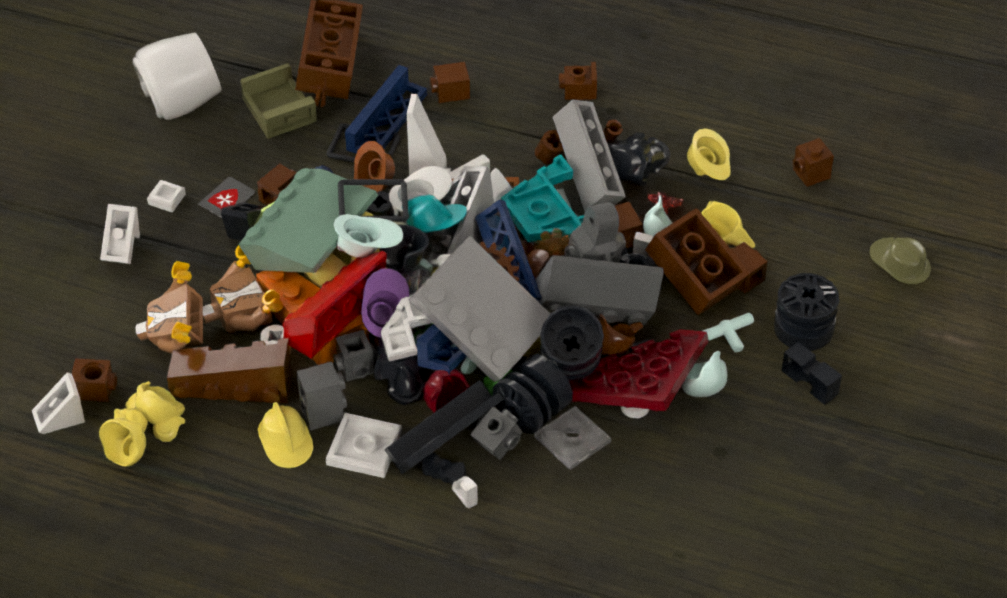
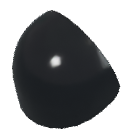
[379,224,429,274]

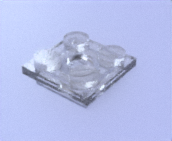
[534,406,611,470]

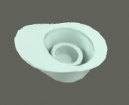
[334,214,403,258]

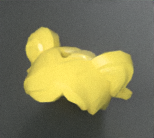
[126,381,185,442]

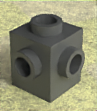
[333,330,378,381]
[471,407,522,460]

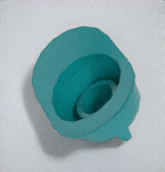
[402,194,467,233]

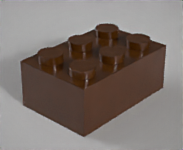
[645,208,751,316]

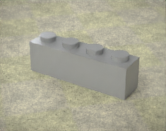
[553,99,626,211]

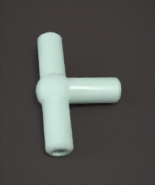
[704,313,754,352]

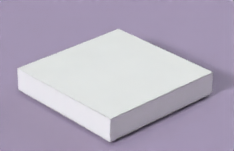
[326,413,402,478]

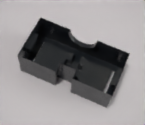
[781,342,842,405]

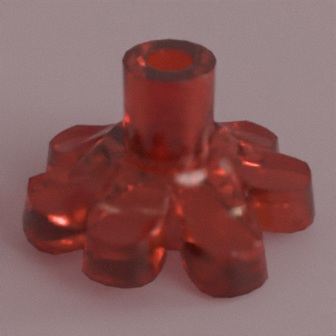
[647,192,684,215]

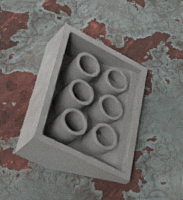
[408,236,550,382]

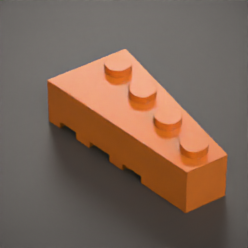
[256,270,370,365]

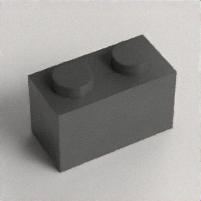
[297,361,347,431]

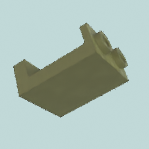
[240,63,317,139]

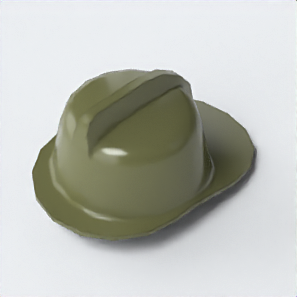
[869,237,931,285]

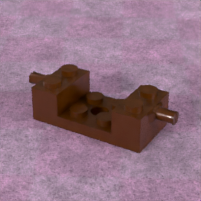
[295,0,363,107]

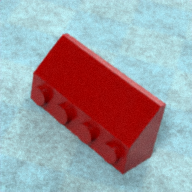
[283,251,387,359]

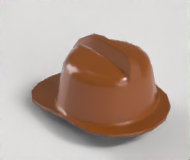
[354,141,395,192]

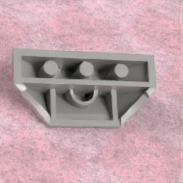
[424,166,494,267]

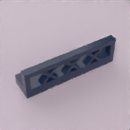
[345,65,427,154]
[475,199,542,301]
[417,324,466,374]

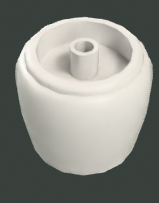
[133,32,221,120]

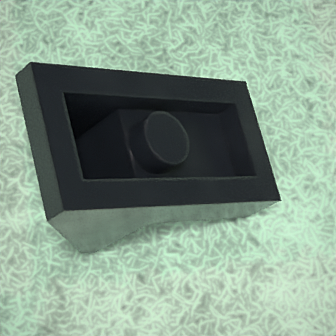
[221,202,266,241]

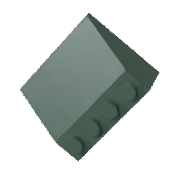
[238,168,378,273]

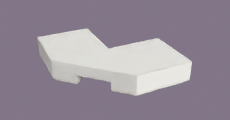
[381,296,432,362]

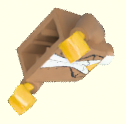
[203,245,283,333]
[135,261,203,354]

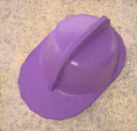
[361,269,409,338]

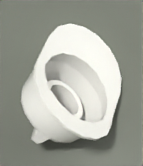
[389,166,452,216]

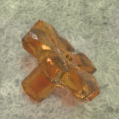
[534,228,569,257]

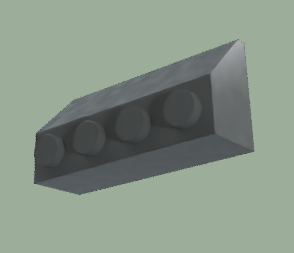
[535,255,664,325]

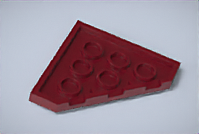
[569,329,709,411]

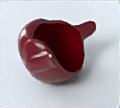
[424,369,470,413]

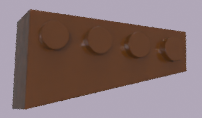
[167,338,292,403]

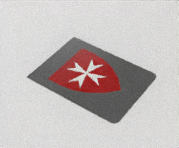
[198,177,255,218]

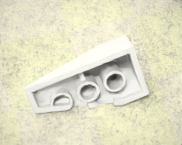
[407,94,451,176]

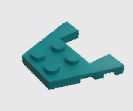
[501,155,584,242]

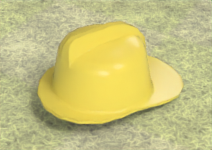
[687,128,730,180]
[258,402,313,468]

